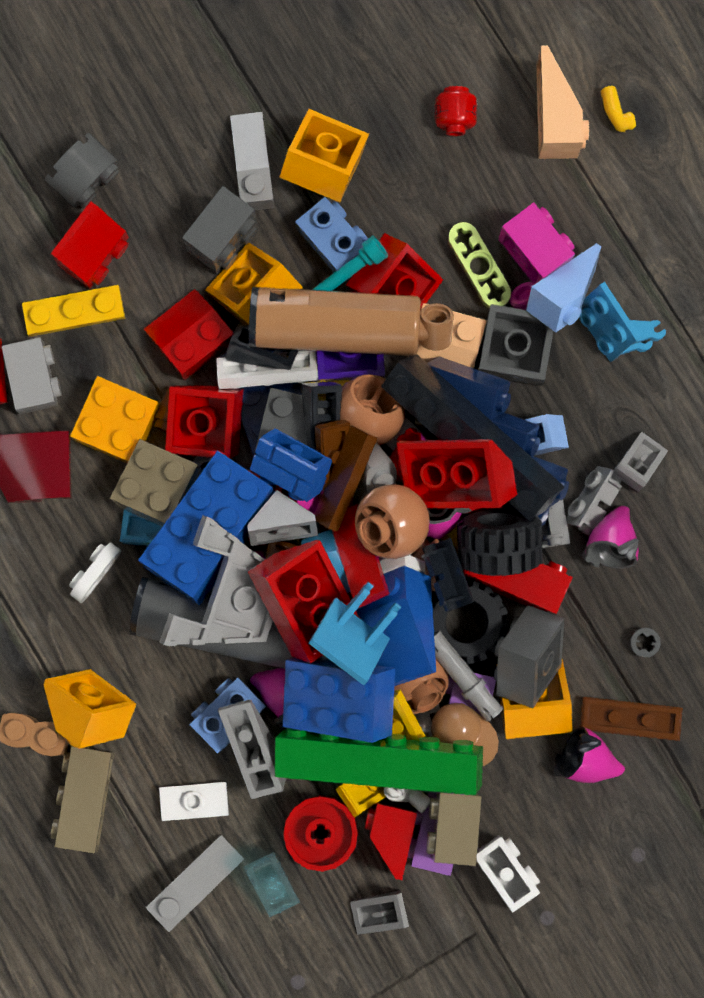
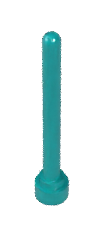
[312,235,388,291]

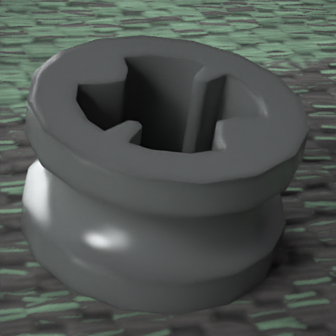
[630,628,661,657]

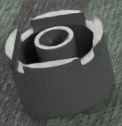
[45,133,119,209]

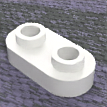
[69,542,121,603]

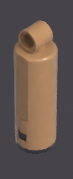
[249,287,454,356]

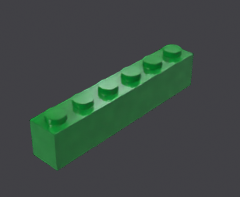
[275,728,483,795]

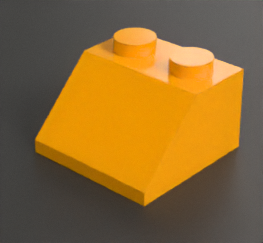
[205,243,303,325]
[496,660,572,739]
[43,669,136,749]

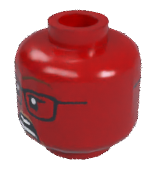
[435,86,477,136]

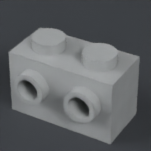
[2,337,62,414]

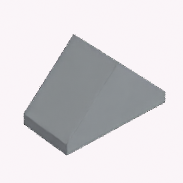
[613,432,668,492]
[247,490,318,546]
[350,890,409,935]

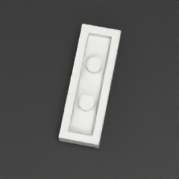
[217,350,318,389]

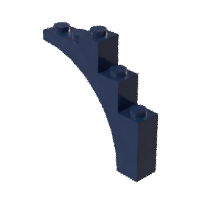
[427,356,569,526]

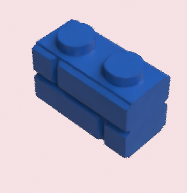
[250,428,332,502]

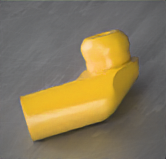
[600,86,636,132]

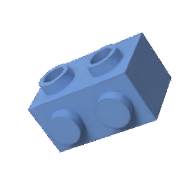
[295,197,368,273]
[189,678,267,753]

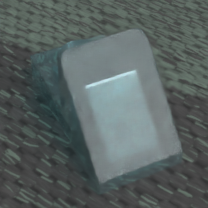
[244,852,300,917]

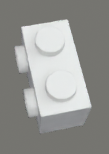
[476,835,540,913]

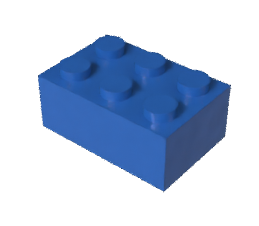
[283,656,395,743]

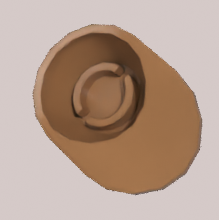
[431,703,499,766]

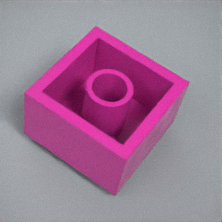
[498,202,575,283]

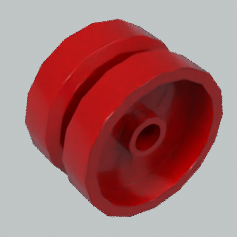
[283,795,358,872]

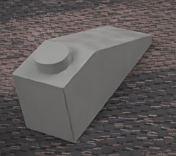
[230,112,274,210]
[218,699,286,799]
[146,835,244,932]

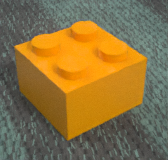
[280,109,369,202]
[70,376,160,463]

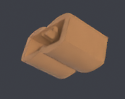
[0,713,69,756]

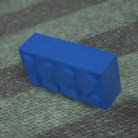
[138,450,275,605]

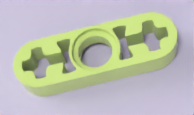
[448,222,511,308]

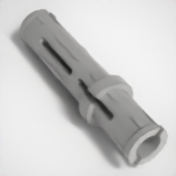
[434,630,503,722]

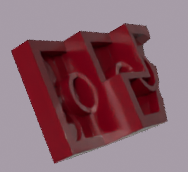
[0,431,72,503]

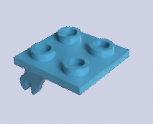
[579,282,666,362]
[308,582,401,685]

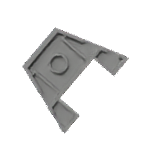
[160,515,273,646]

